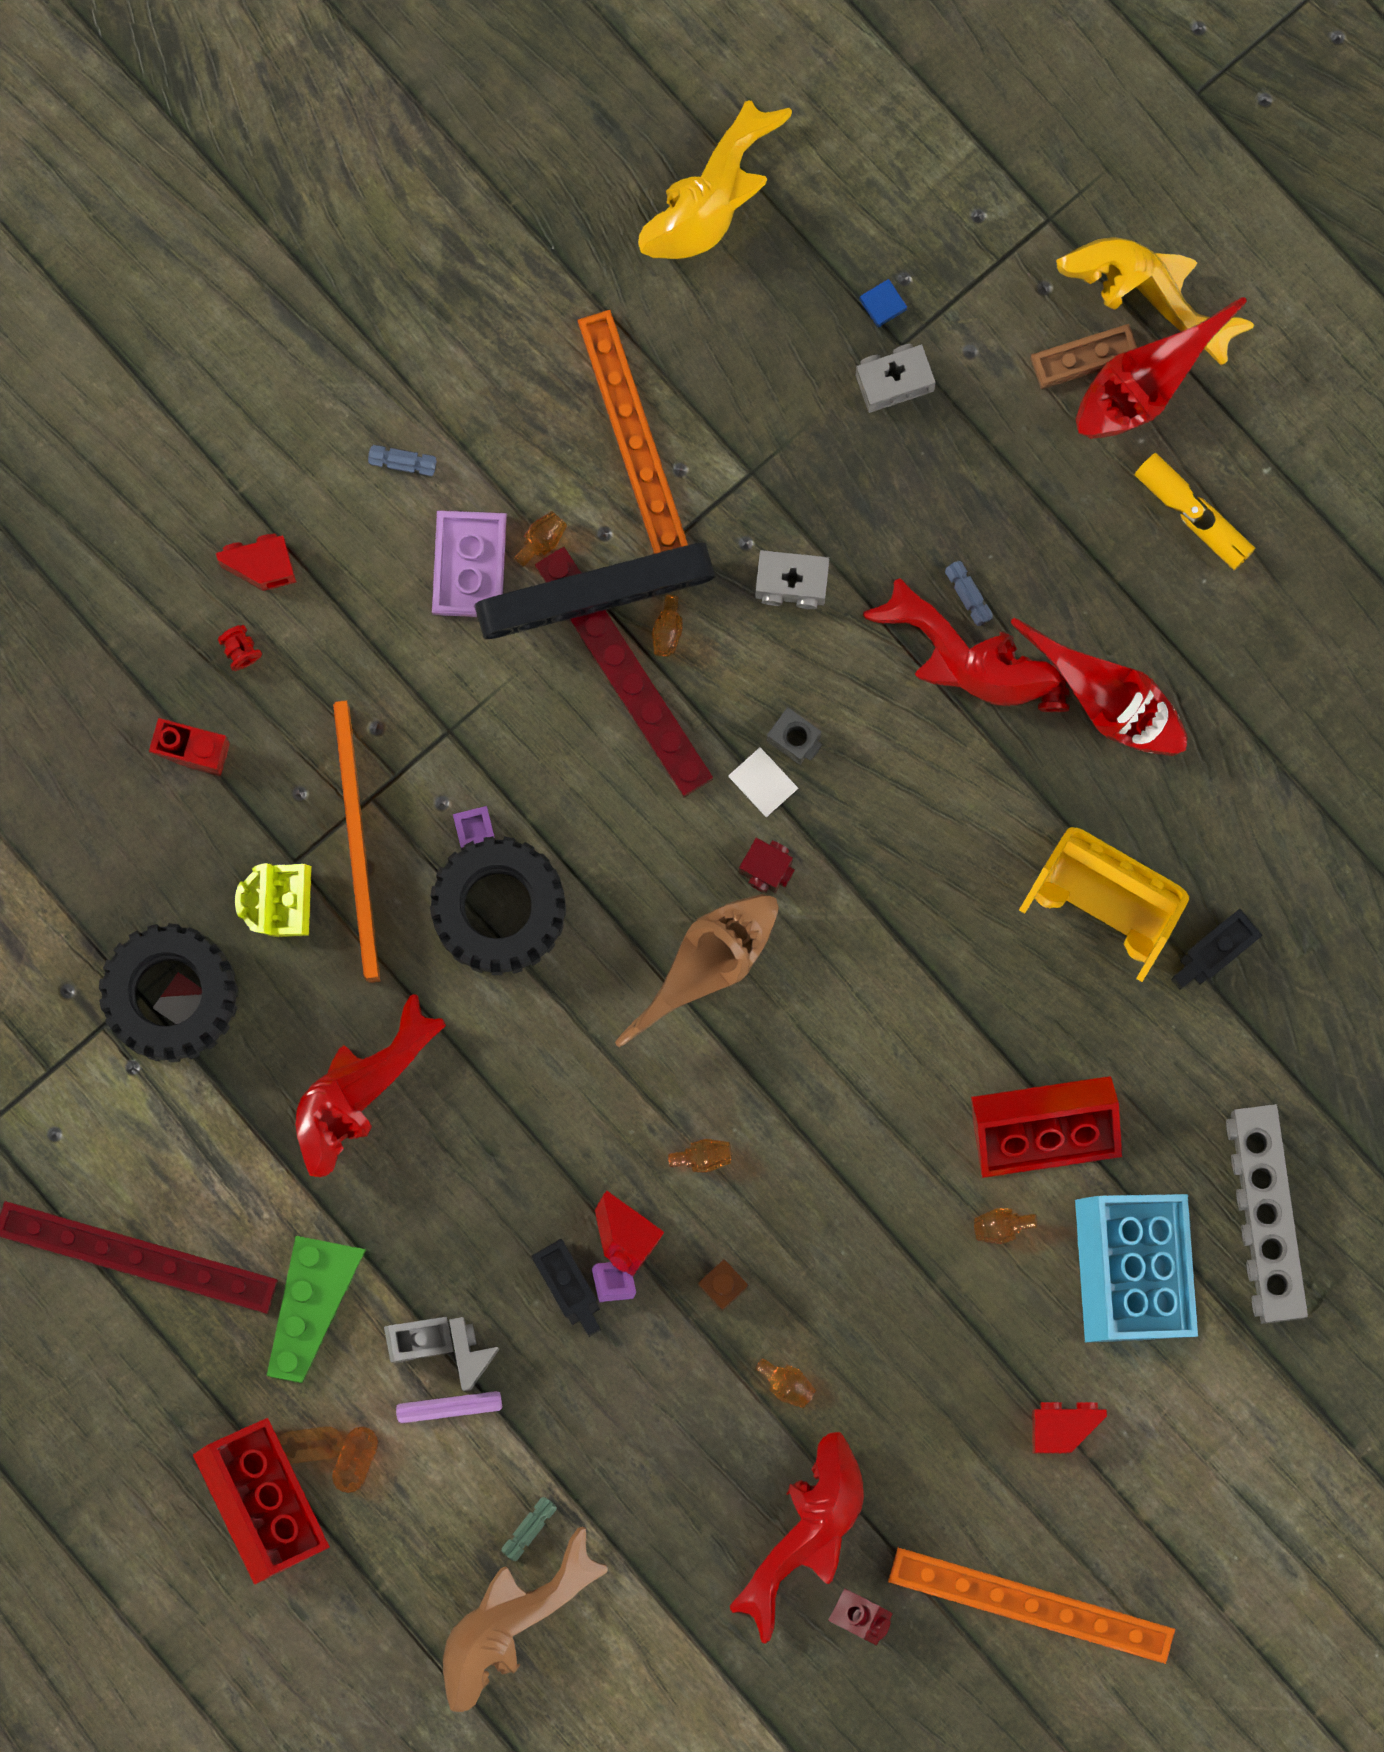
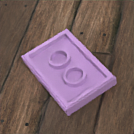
[432,511,507,617]

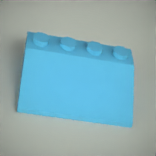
[1075,1194,1198,1343]

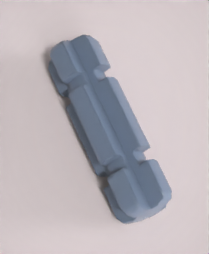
[368,445,437,476]
[945,561,993,626]

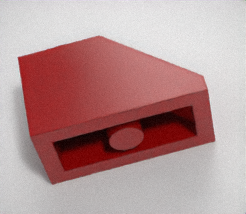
[595,1191,664,1277]

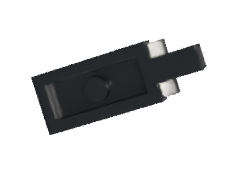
[1171,909,1263,990]
[531,1238,601,1337]

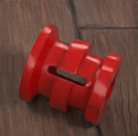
[217,625,262,671]
[1038,673,1069,712]

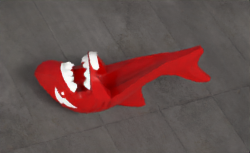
[1011,618,1188,756]

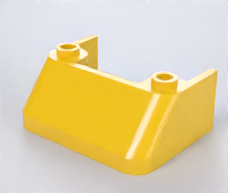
[1019,827,1189,982]

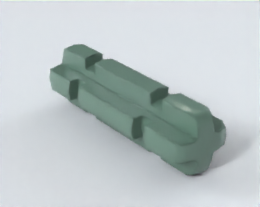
[501,1497,557,1561]

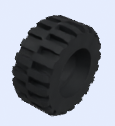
[430,836,566,975]
[99,923,239,1062]

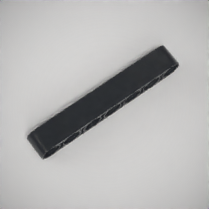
[474,542,716,640]

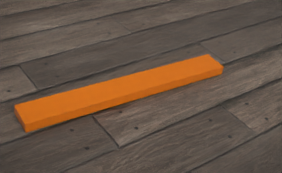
[577,310,688,554]
[333,700,380,983]
[888,1547,1175,1664]

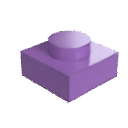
[453,806,495,850]
[592,1262,636,1302]

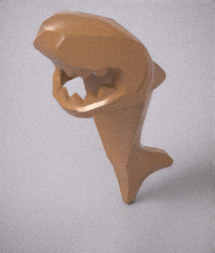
[615,894,779,1048]
[443,1526,607,1712]

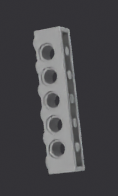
[1226,1104,1308,1324]

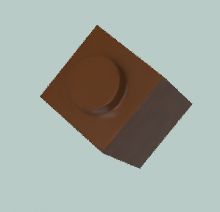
[698,1259,749,1312]

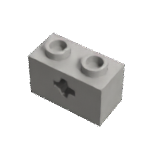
[855,344,936,413]
[755,550,830,609]

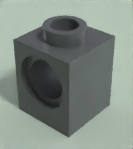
[766,707,823,765]

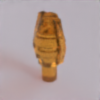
[514,511,567,567]
[652,595,683,657]
[668,1139,732,1173]
[974,1208,1038,1244]
[755,1358,816,1408]

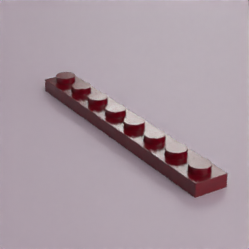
[535,546,713,798]
[0,1201,278,1314]

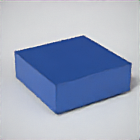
[859,279,907,328]

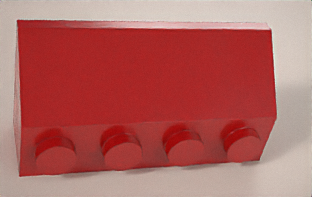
[971,1076,1122,1178]
[193,1418,330,1585]

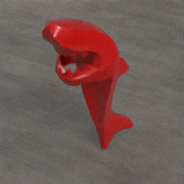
[1075,297,1247,439]
[863,578,1062,706]
[295,994,446,1177]
[730,1432,864,1644]

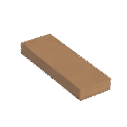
[1030,324,1137,390]

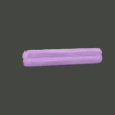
[396,1391,502,1423]

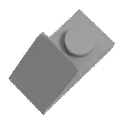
[384,1317,454,1363]
[449,1317,499,1392]

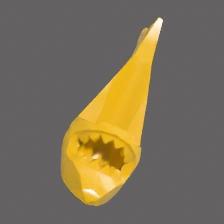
[638,100,792,259]
[1056,237,1254,365]

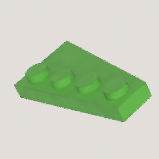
[267,1236,366,1383]

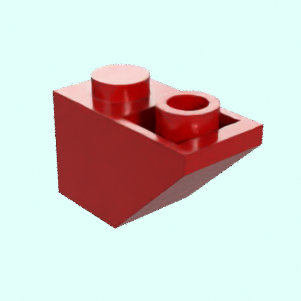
[216,534,296,591]
[149,718,230,776]
[1032,1402,1107,1454]

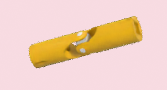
[1134,452,1256,571]

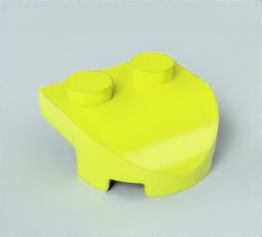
[235,863,312,937]

